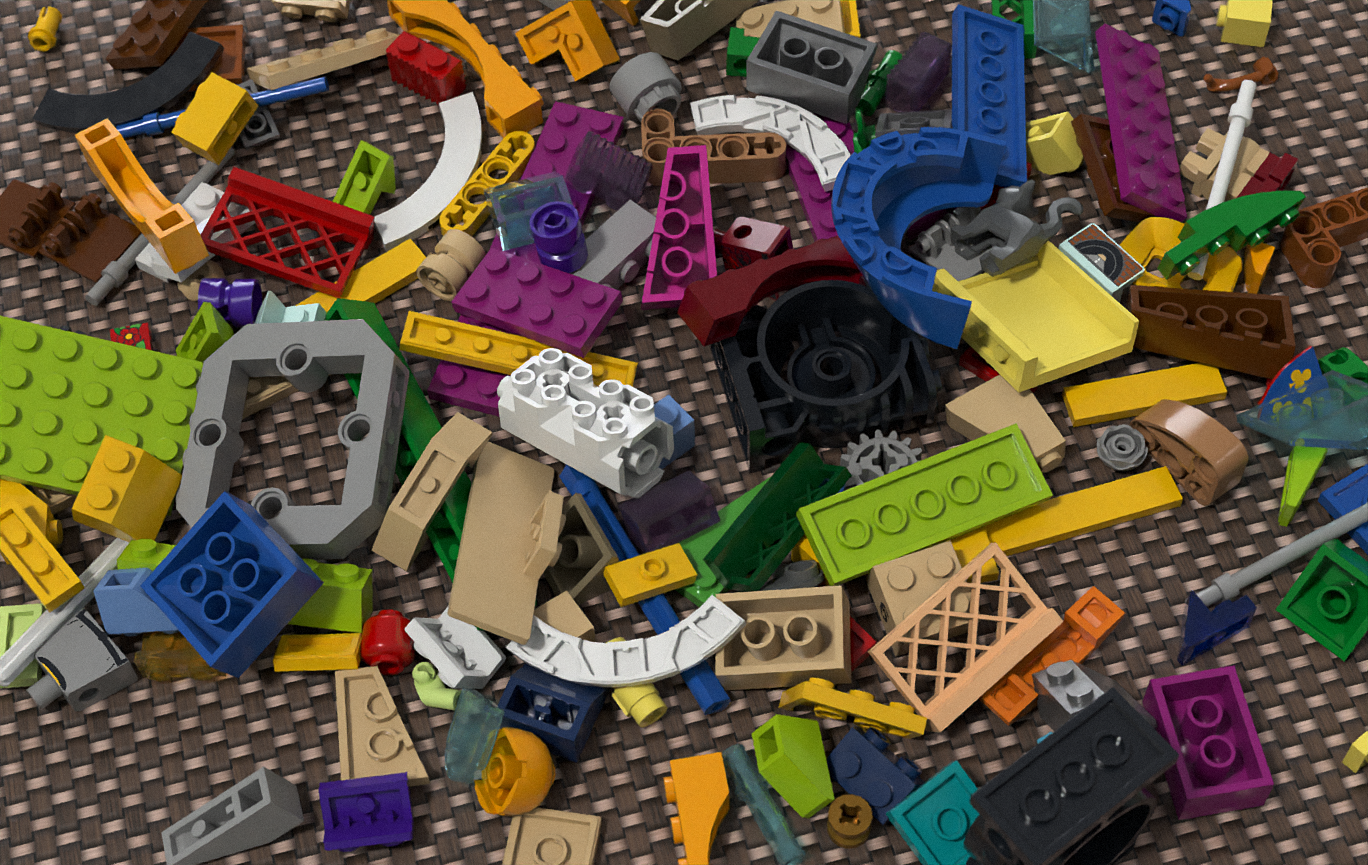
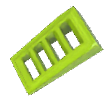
[1278,437,1329,527]

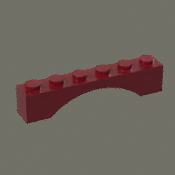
[677,235,863,347]

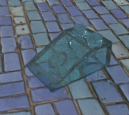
[1236,370,1368,450]

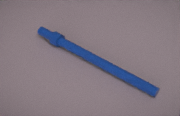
[116,77,329,138]

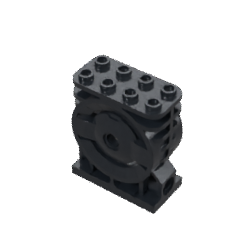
[709,276,942,474]
[963,687,1179,865]

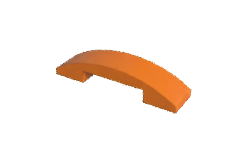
[978,586,1125,726]

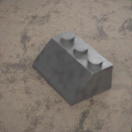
[746,11,877,124]

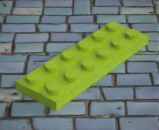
[796,423,1053,586]

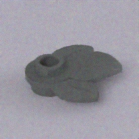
[759,560,825,591]

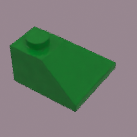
[1275,539,1368,661]

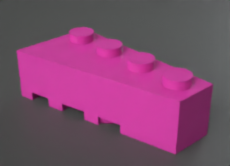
[641,145,717,310]

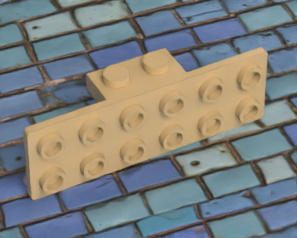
[447,441,566,645]

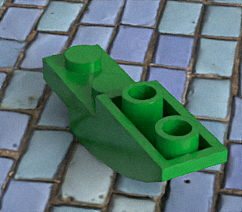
[1157,191,1306,280]

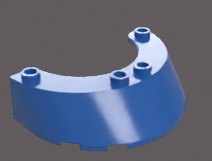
[831,127,1007,349]

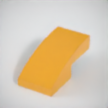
[1243,241,1275,294]

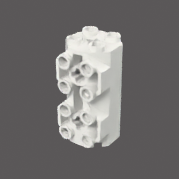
[497,348,674,499]

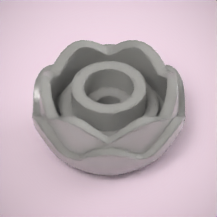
[1097,424,1148,472]

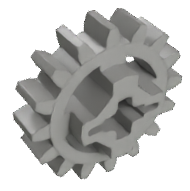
[840,430,922,491]

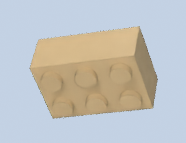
[715,586,851,690]

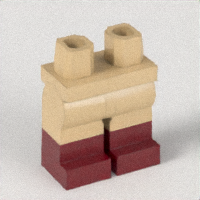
[1179,128,1299,202]

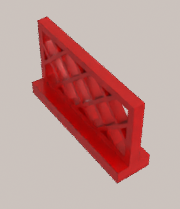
[201,167,375,298]

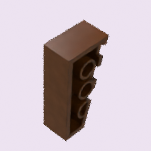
[1126,285,1296,379]

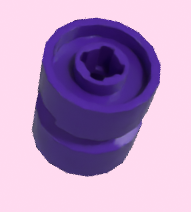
[529,201,588,273]
[198,278,263,328]

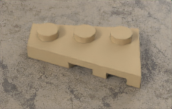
[736,0,845,37]
[335,666,430,787]

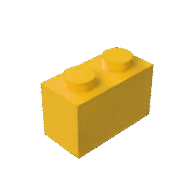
[171,72,258,166]

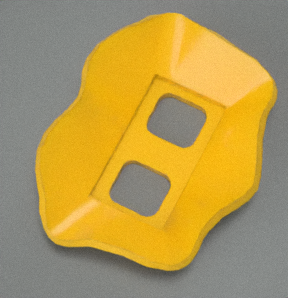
[1119,217,1242,292]

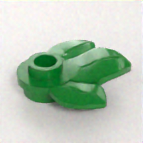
[853,109,876,154]

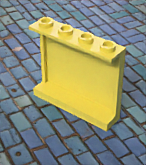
[932,240,1139,393]

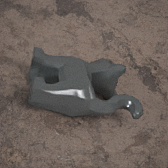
[950,179,1084,277]

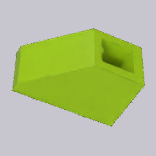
[751,714,835,818]

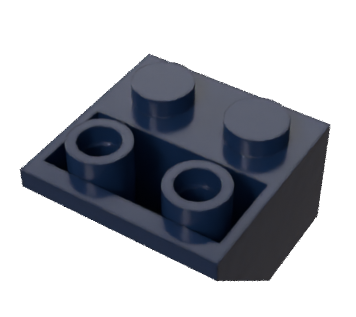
[494,663,610,763]

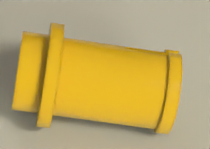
[28,6,63,52]

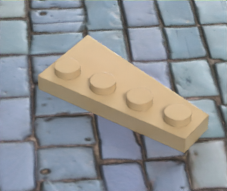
[246,28,399,90]

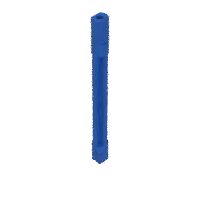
[559,464,730,715]

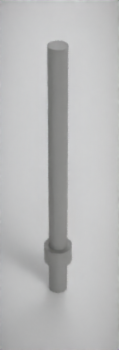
[85,147,235,306]
[1185,502,1368,614]

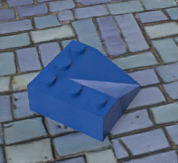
[140,491,324,678]

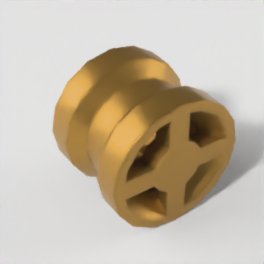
[827,794,872,849]

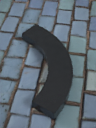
[32,32,224,133]

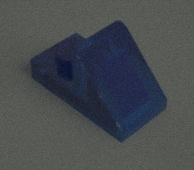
[1177,590,1257,666]

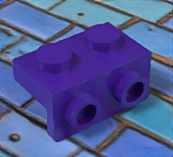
[318,772,414,852]

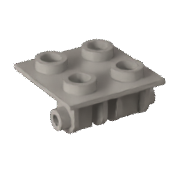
[909,207,993,282]

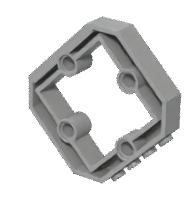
[175,319,410,559]

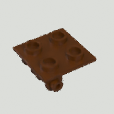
[0,179,76,258]
[38,193,142,283]

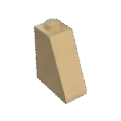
[945,374,1066,473]

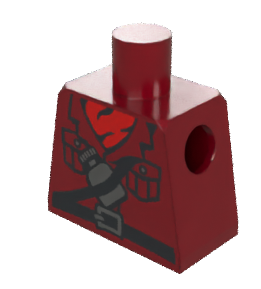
[713,216,793,301]

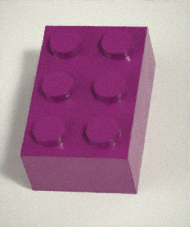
[1142,665,1274,820]

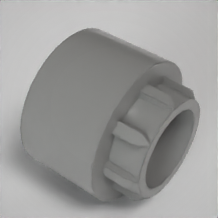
[610,52,681,122]

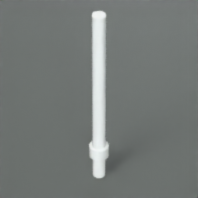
[1188,80,1257,280]

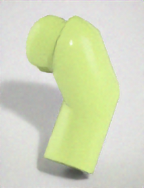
[412,662,465,711]

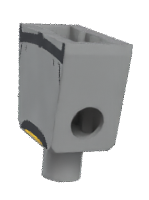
[26,608,138,711]

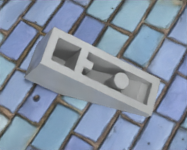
[161,767,304,865]

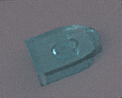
[445,687,504,784]

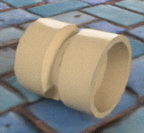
[416,229,486,301]

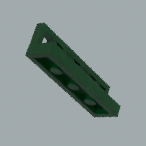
[703,442,852,592]

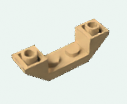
[372,412,493,572]

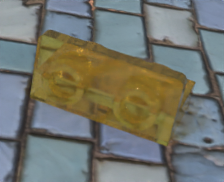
[134,631,226,682]

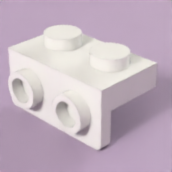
[404,607,506,689]

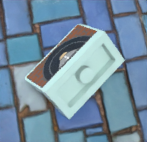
[1058,223,1145,303]

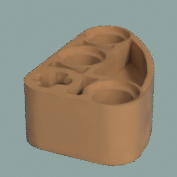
[1130,399,1248,506]

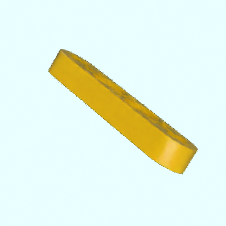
[439,131,535,236]

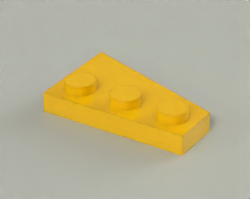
[778,677,927,739]

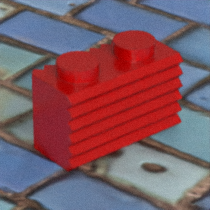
[386,31,466,105]

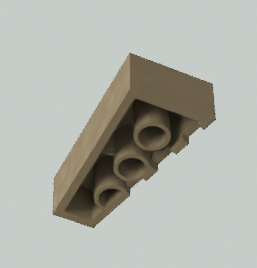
[640,0,759,60]

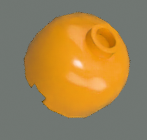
[474,727,556,816]

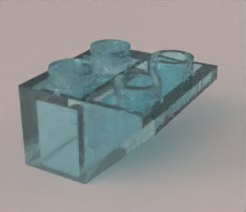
[483,171,573,251]

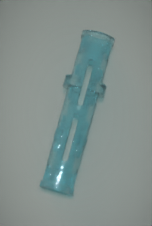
[722,744,807,865]

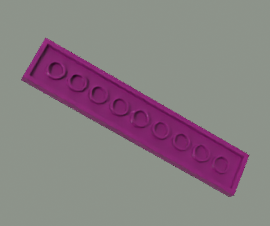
[427,101,624,417]

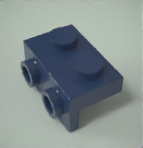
[826,727,925,825]

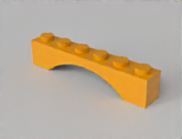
[387,0,544,138]
[75,118,209,274]
[663,752,729,865]

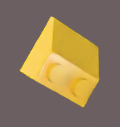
[72,435,182,542]

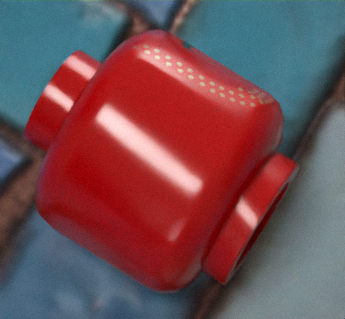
[361,609,415,675]

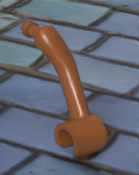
[1204,57,1278,92]

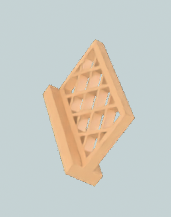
[868,542,1064,732]

